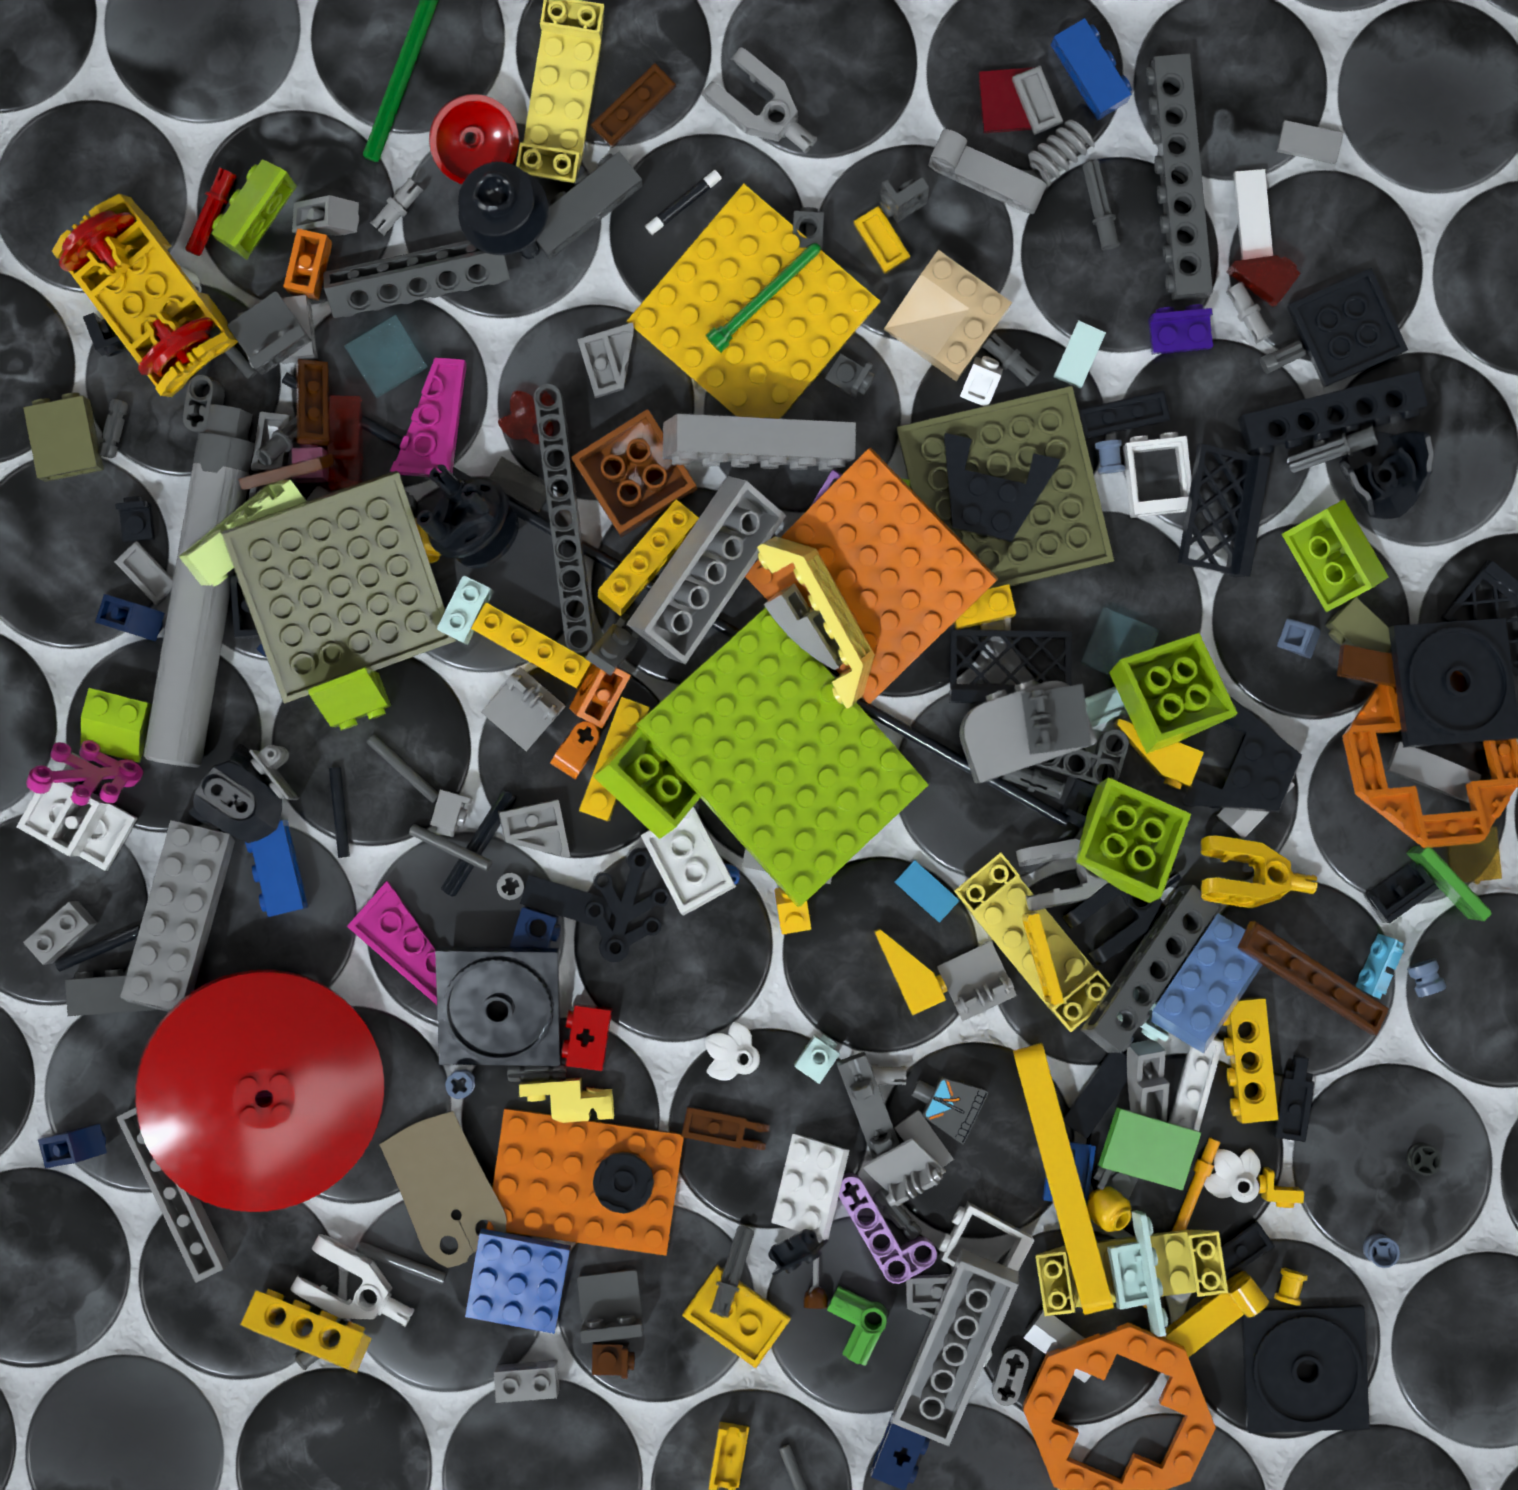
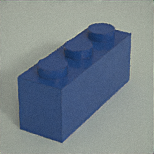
[1051,18,1132,121]
[245,820,308,917]

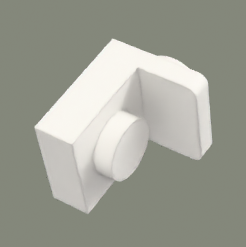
[960,356,1003,406]

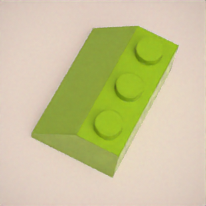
[211,159,297,260]
[1282,499,1389,612]

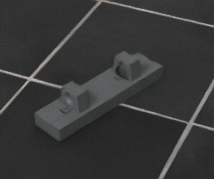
[836,1051,900,1159]

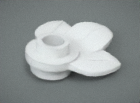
[705,1022,760,1080]
[1204,1149,1261,1203]

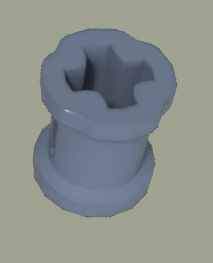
[1095,440,1125,474]
[445,1069,475,1099]

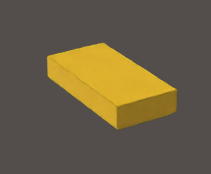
[853,206,910,274]

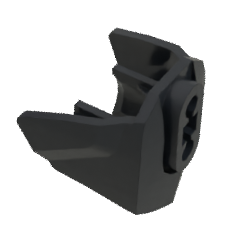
[1339,431,1434,519]
[188,744,282,843]

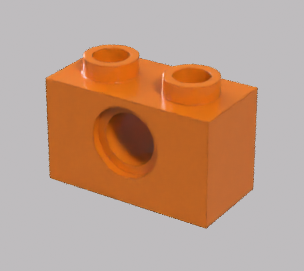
[284,228,332,301]
[569,664,631,728]

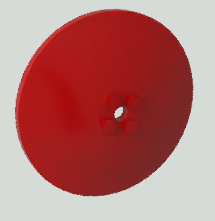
[135,970,384,1212]

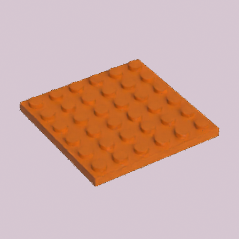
[745,447,998,704]

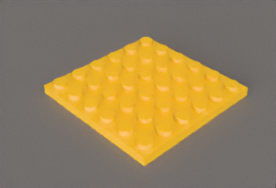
[626,184,880,419]

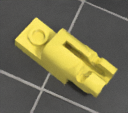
[519,1077,614,1123]

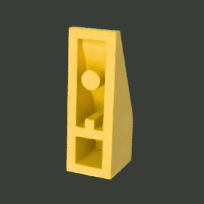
[1113,719,1204,790]
[874,929,948,1015]

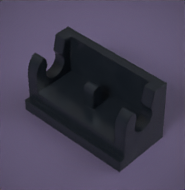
[1363,861,1439,924]

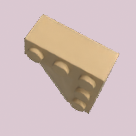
[884,250,1012,382]

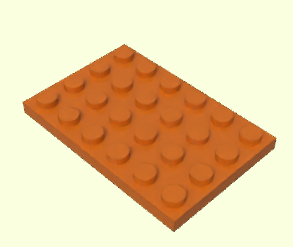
[487,1108,684,1256]

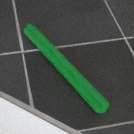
[363,0,438,162]

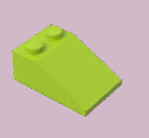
[308,667,391,731]

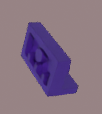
[1148,304,1213,355]

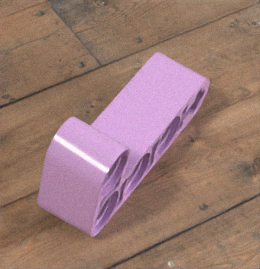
[839,1173,937,1284]

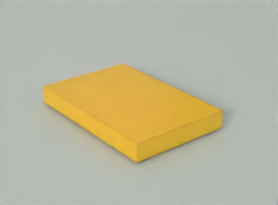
[1021,911,1064,1005]
[682,1264,791,1368]

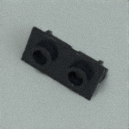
[768,1229,828,1276]

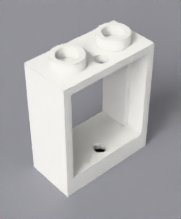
[1122,432,1192,518]
[938,1201,1034,1271]

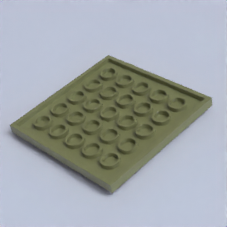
[896,386,1114,589]
[221,470,456,704]

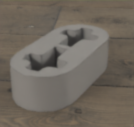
[992,1347,1029,1406]

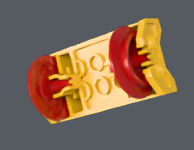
[52,194,238,397]

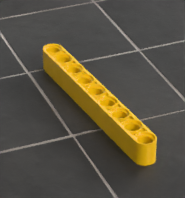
[1013,1043,1114,1315]

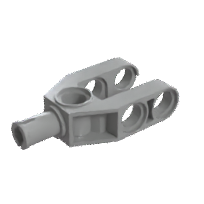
[701,47,817,153]
[1016,839,1108,911]

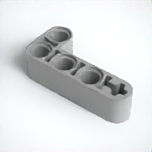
[928,129,1047,214]

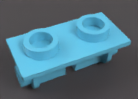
[1355,933,1404,999]

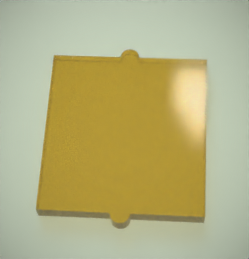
[1447,826,1502,884]

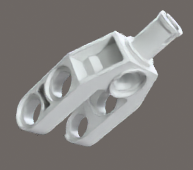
[290,1234,415,1327]

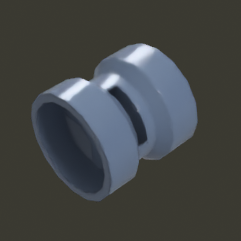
[1407,958,1447,997]
[1363,1233,1400,1268]

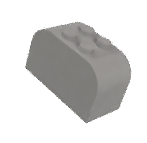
[960,679,1097,783]

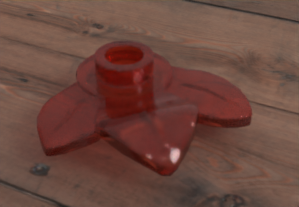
[498,391,555,445]

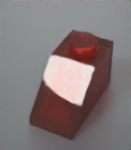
[1226,255,1301,308]

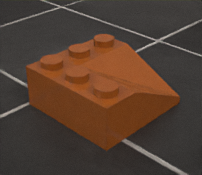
[571,409,697,538]

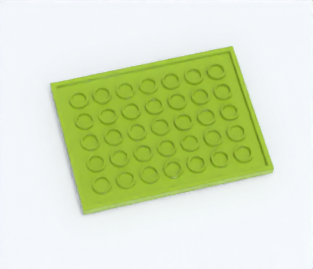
[636,607,929,907]

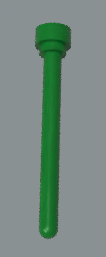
[705,243,821,353]

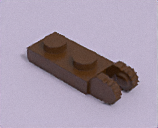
[681,1106,770,1150]

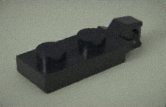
[1274,1055,1315,1142]

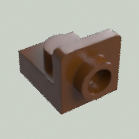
[592,1342,635,1379]

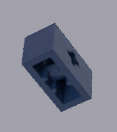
[870,1414,930,1490]

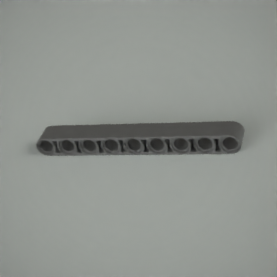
[534,383,595,653]

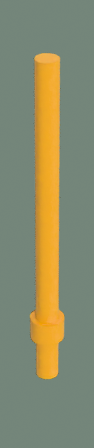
[1142,1137,1220,1309]

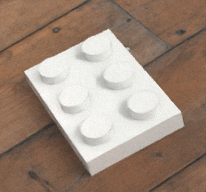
[640,807,736,916]
[771,1134,850,1240]

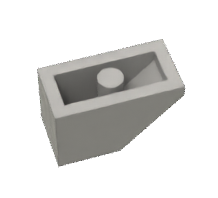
[292,195,359,236]

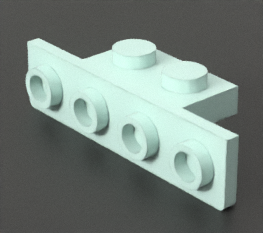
[1107,1210,1168,1337]

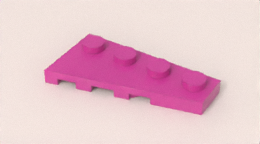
[390,357,467,477]
[347,881,437,1005]

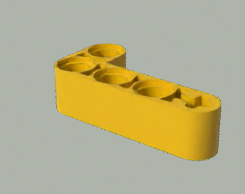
[1161,1271,1269,1358]

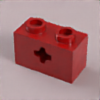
[562,1004,612,1071]

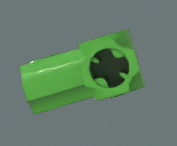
[827,1285,888,1366]

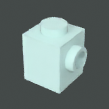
[794,1034,840,1084]

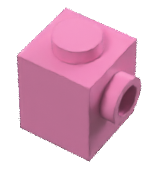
[291,444,329,483]

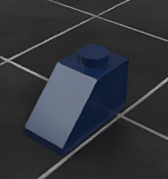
[95,594,165,642]
[38,1124,107,1169]

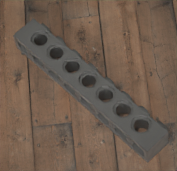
[1146,53,1213,301]

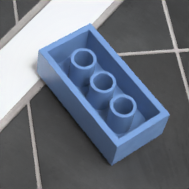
[1151,914,1262,1054]

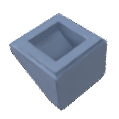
[1277,618,1320,658]

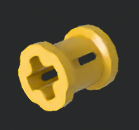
[1274,1268,1308,1306]

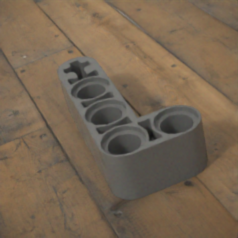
[1034,730,1129,785]

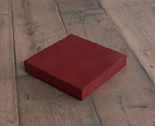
[978,67,1036,133]

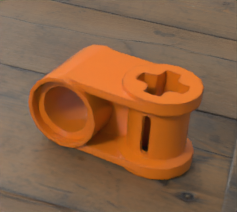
[550,721,600,780]

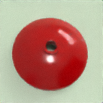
[429,94,519,184]

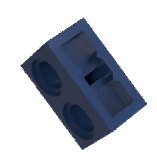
[509,906,562,948]

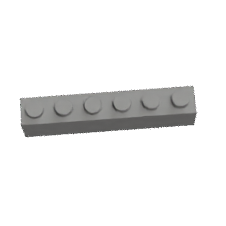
[116,1108,230,1283]

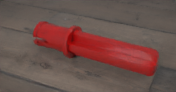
[185,168,237,256]

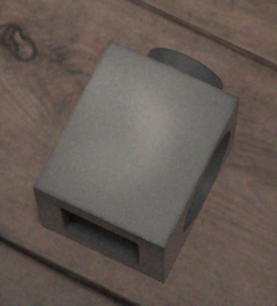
[793,207,824,250]

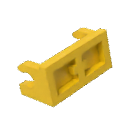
[708,1422,749,1490]

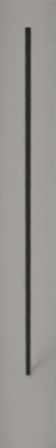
[282,372,1068,827]

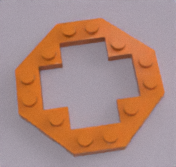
[1342,684,1518,848]
[1022,1323,1216,1490]

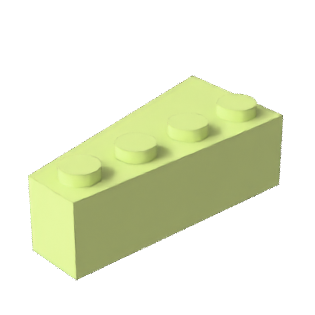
[178,480,307,586]

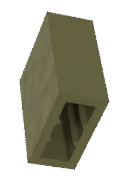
[23,393,104,482]

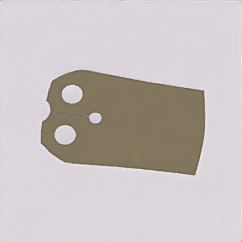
[379,1111,507,1268]

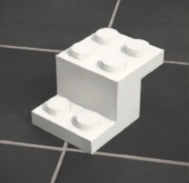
[16,782,138,871]

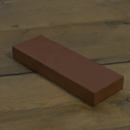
[591,63,676,148]
[296,359,329,446]
[239,453,335,490]

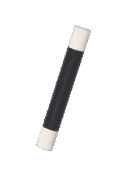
[645,170,722,235]

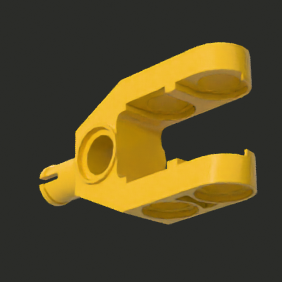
[1201,835,1318,908]

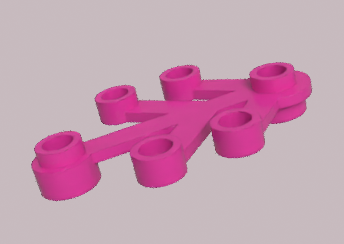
[26,740,143,805]

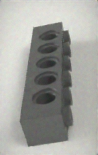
[323,240,510,318]
[1081,884,1219,1053]

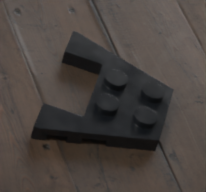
[944,433,1060,542]
[1182,697,1302,813]

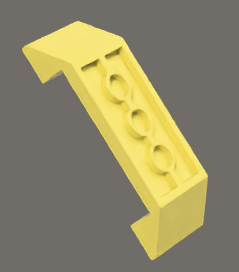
[516,0,605,183]
[757,536,874,709]
[954,852,1111,1033]
[1035,1230,1228,1316]

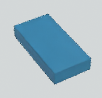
[895,860,960,923]

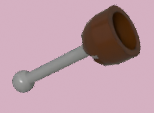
[804,1238,828,1309]

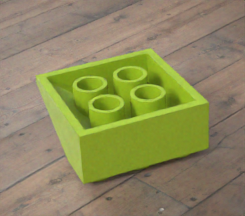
[1109,633,1238,754]
[593,727,700,839]
[1076,777,1191,903]

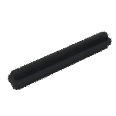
[441,790,516,897]

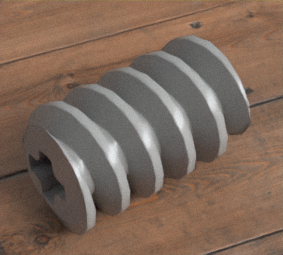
[1028,120,1095,187]

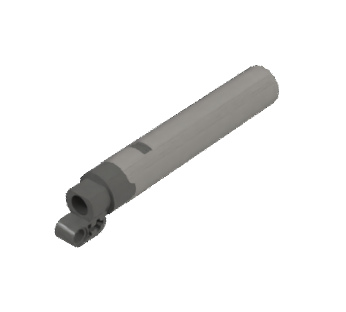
[143,375,255,768]

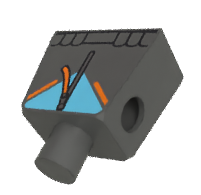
[911,1075,989,1145]

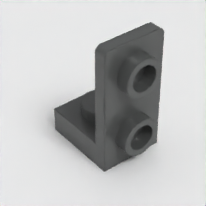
[824,353,874,399]

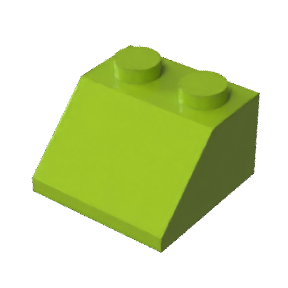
[81,688,152,763]

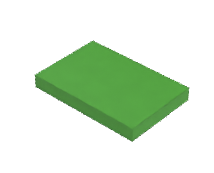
[1406,846,1492,921]
[1098,1107,1201,1191]

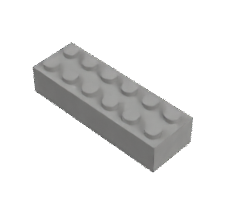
[663,414,856,471]
[627,476,786,664]
[120,821,235,1012]
[892,1249,1019,1446]

